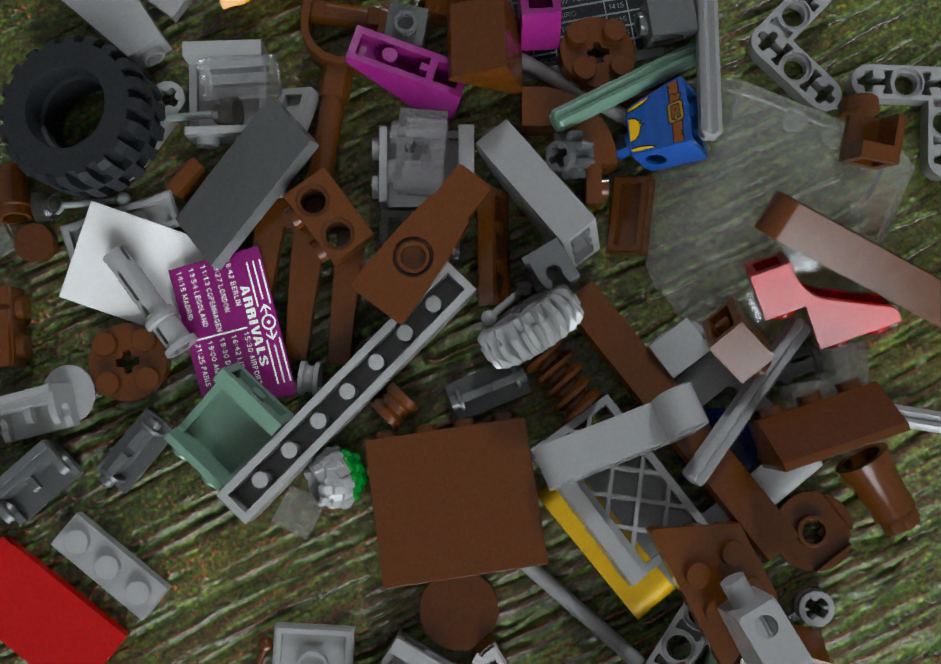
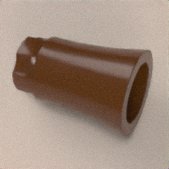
[835,442,920,536]

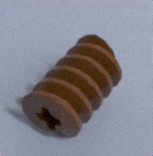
[525,338,600,425]

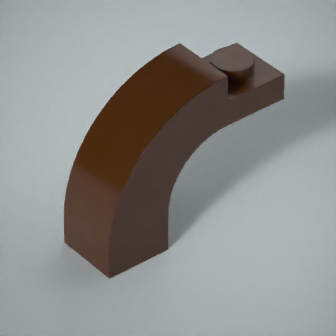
[520,86,618,211]

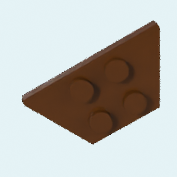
[646,520,778,664]

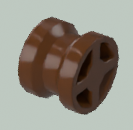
[369,380,420,430]

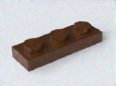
[474,186,511,309]

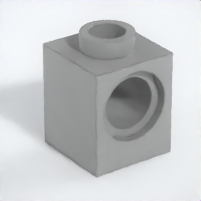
[646,318,710,379]

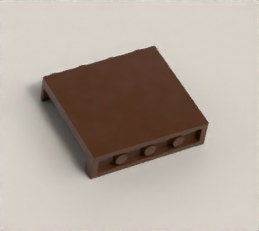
[365,412,548,589]

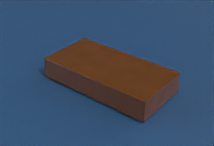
[606,176,655,256]

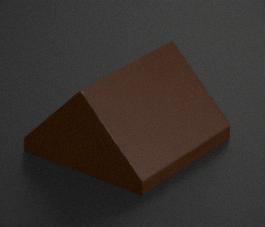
[447,0,523,95]

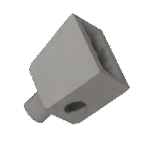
[717,572,814,664]

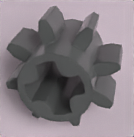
[545,130,596,180]

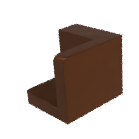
[838,113,907,170]

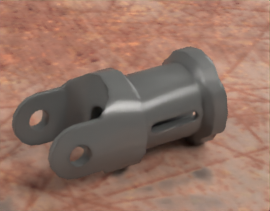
[773,340,824,387]

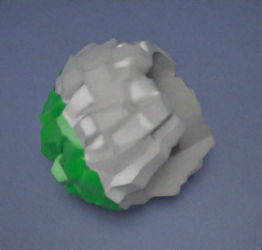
[303,444,369,509]

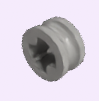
[297,361,323,396]
[793,587,835,627]

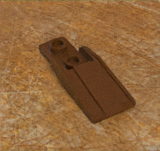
[351,164,490,324]

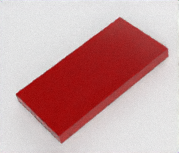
[0,535,130,664]

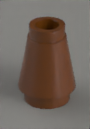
[0,163,36,225]

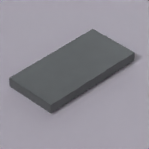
[175,96,320,270]

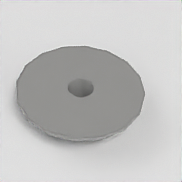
[44,365,96,420]

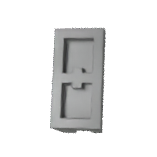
[0,383,81,443]

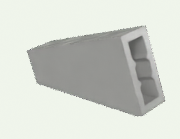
[60,0,173,68]
[475,119,600,268]

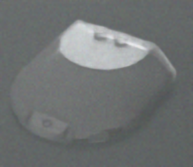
[645,79,915,346]

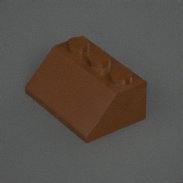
[747,377,911,472]

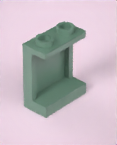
[164,362,294,491]

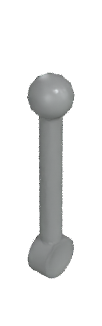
[481,281,532,326]

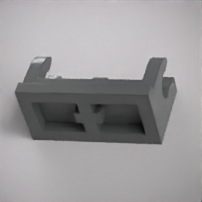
[518,237,580,293]
[0,439,85,525]

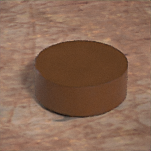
[838,93,880,121]
[14,223,58,264]

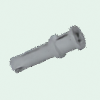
[103,245,198,359]

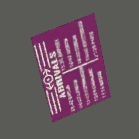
[168,245,297,399]

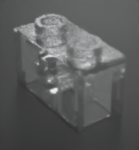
[387,108,449,197]

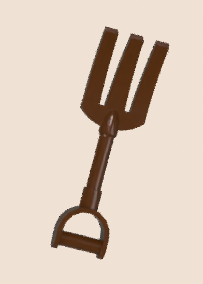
[252,0,390,366]

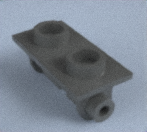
[444,365,532,420]
[96,408,173,494]

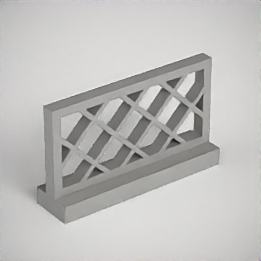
[530,394,708,586]

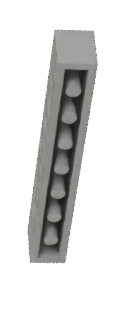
[216,262,476,524]

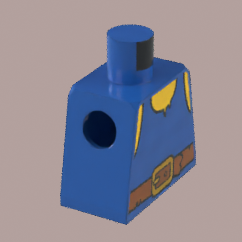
[613,76,708,171]

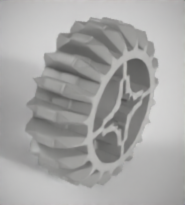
[477,284,585,369]

